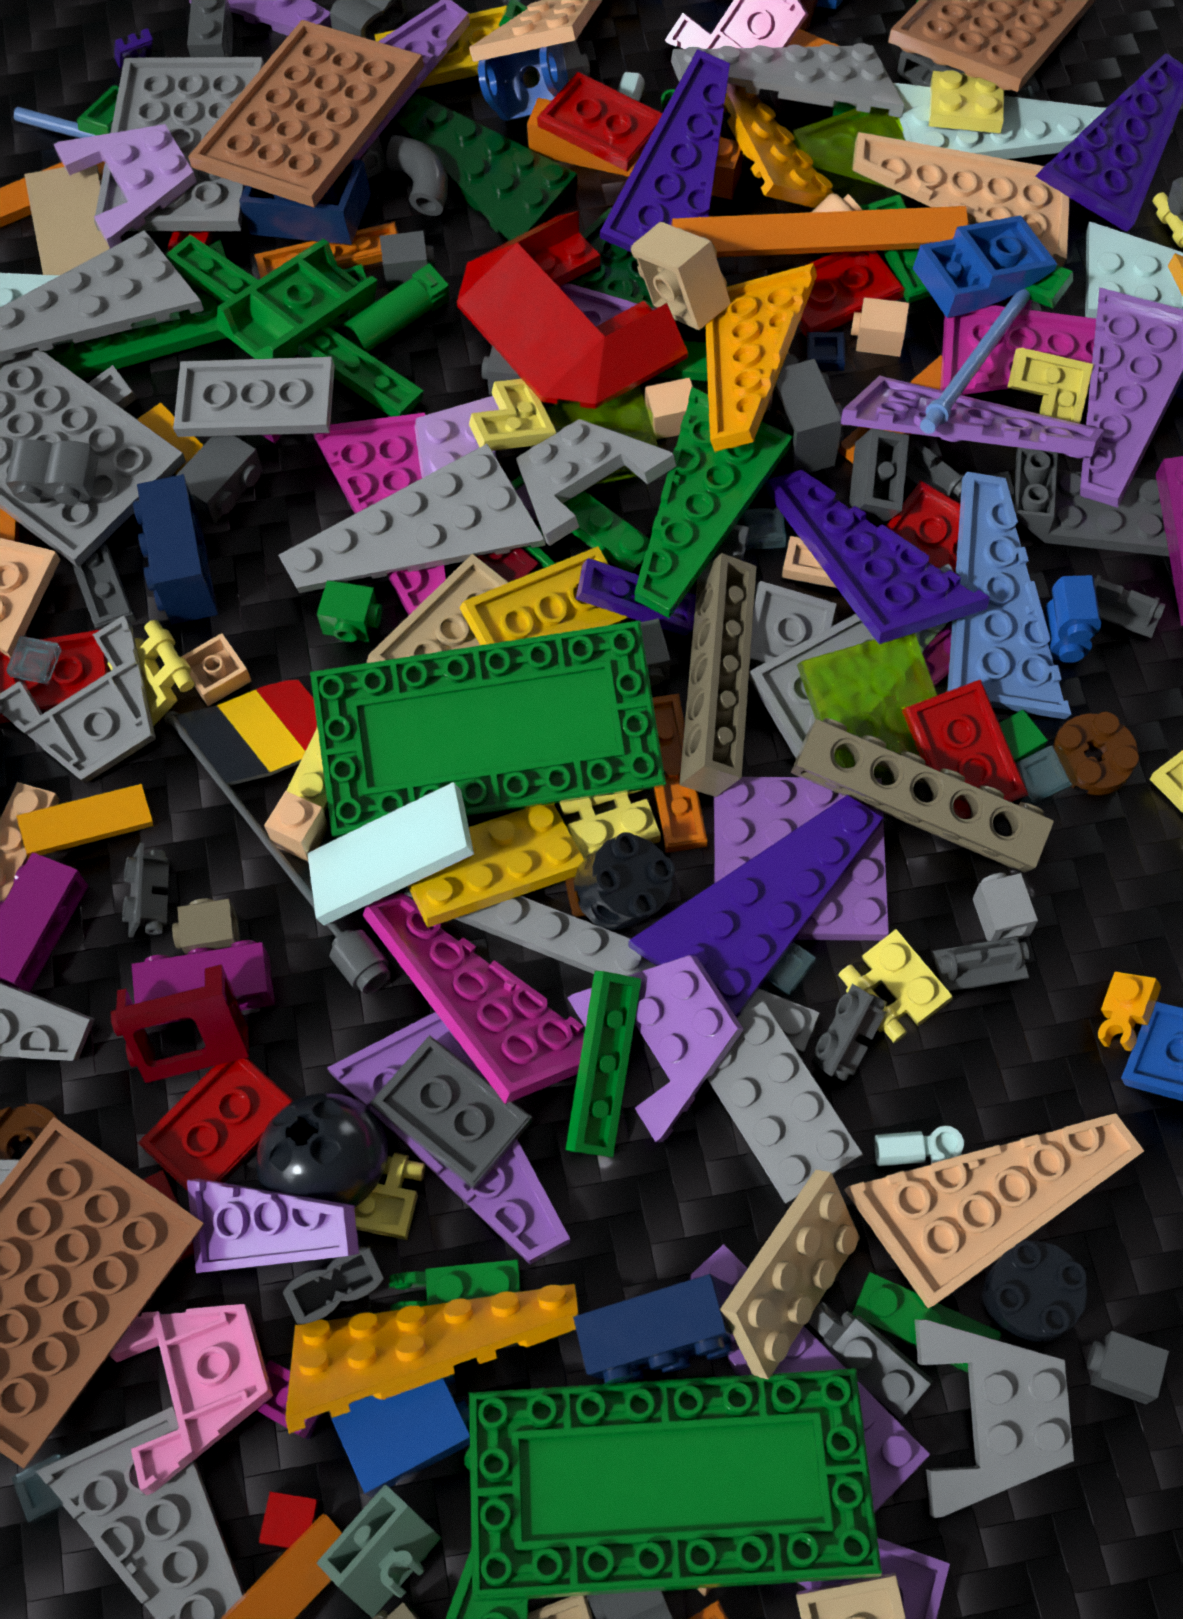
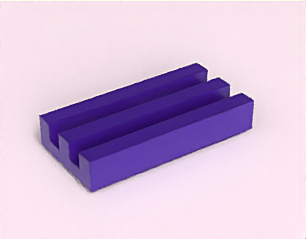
[114,28,153,69]

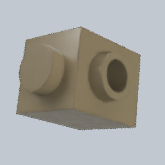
[172,898,240,955]

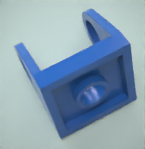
[478,43,569,121]

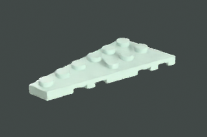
[893,83,1106,159]
[1085,221,1183,318]

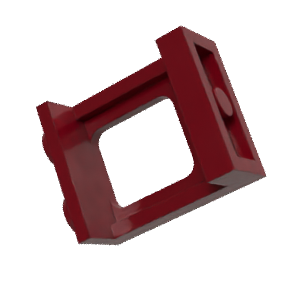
[111,964,249,1083]

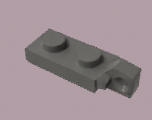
[808,1302,933,1420]

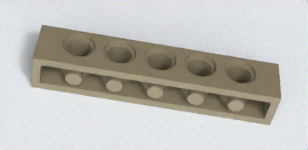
[680,553,756,797]
[791,718,1054,873]

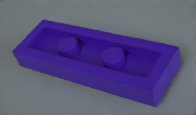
[576,558,696,637]

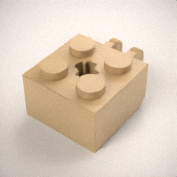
[631,221,731,330]

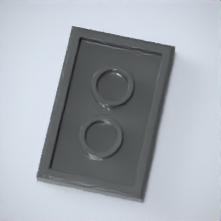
[370,1035,533,1190]

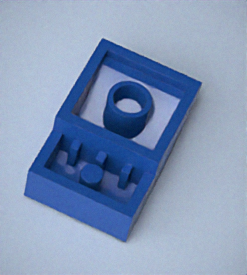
[913,215,1057,318]

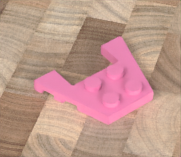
[665,0,808,49]
[110,1304,273,1496]

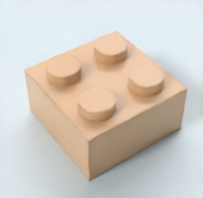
[181,633,252,707]

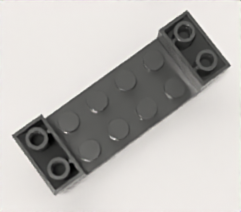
[1013,447,1169,556]

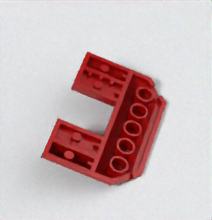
[457,211,688,409]

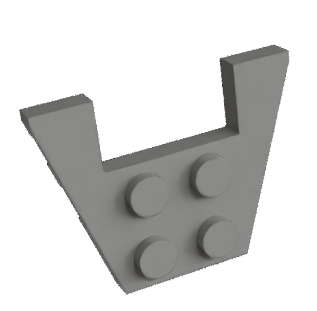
[516,419,676,546]
[0,615,156,783]
[915,1319,1074,1518]

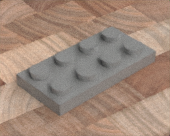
[173,357,335,437]
[707,1001,863,1204]

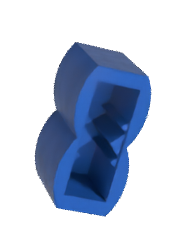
[1044,575,1101,663]

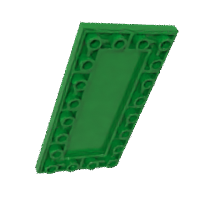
[310,621,666,838]
[469,1368,882,1602]

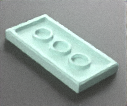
[307,782,474,925]

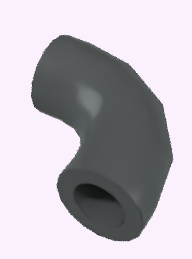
[386,135,449,216]

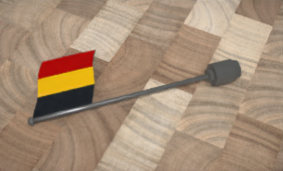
[164,679,391,995]

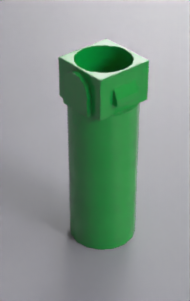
[343,263,449,353]

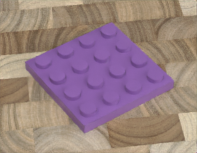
[714,777,889,941]

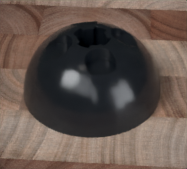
[256,1093,389,1208]

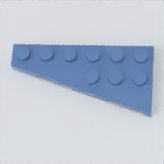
[947,472,1071,719]

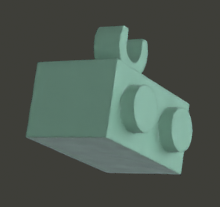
[317,1484,441,1618]

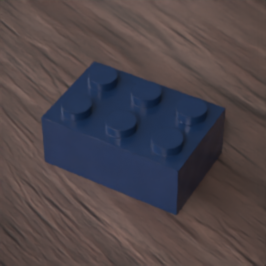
[239,159,371,245]
[133,474,218,625]
[573,1274,737,1384]

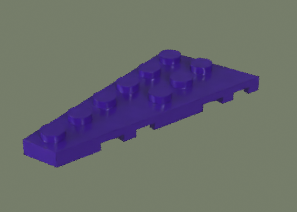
[600,49,730,252]
[766,470,990,644]
[628,795,883,1018]

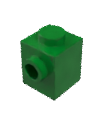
[317,580,382,642]

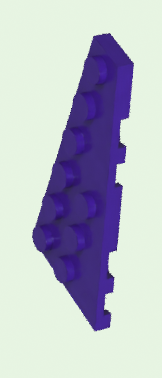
[1035,53,1183,232]

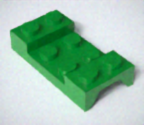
[217,239,377,359]

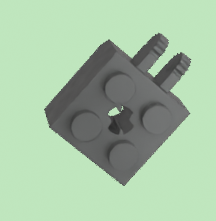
[768,353,844,473]

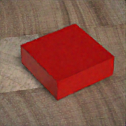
[259,1492,319,1548]

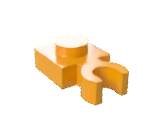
[1098,972,1161,1051]

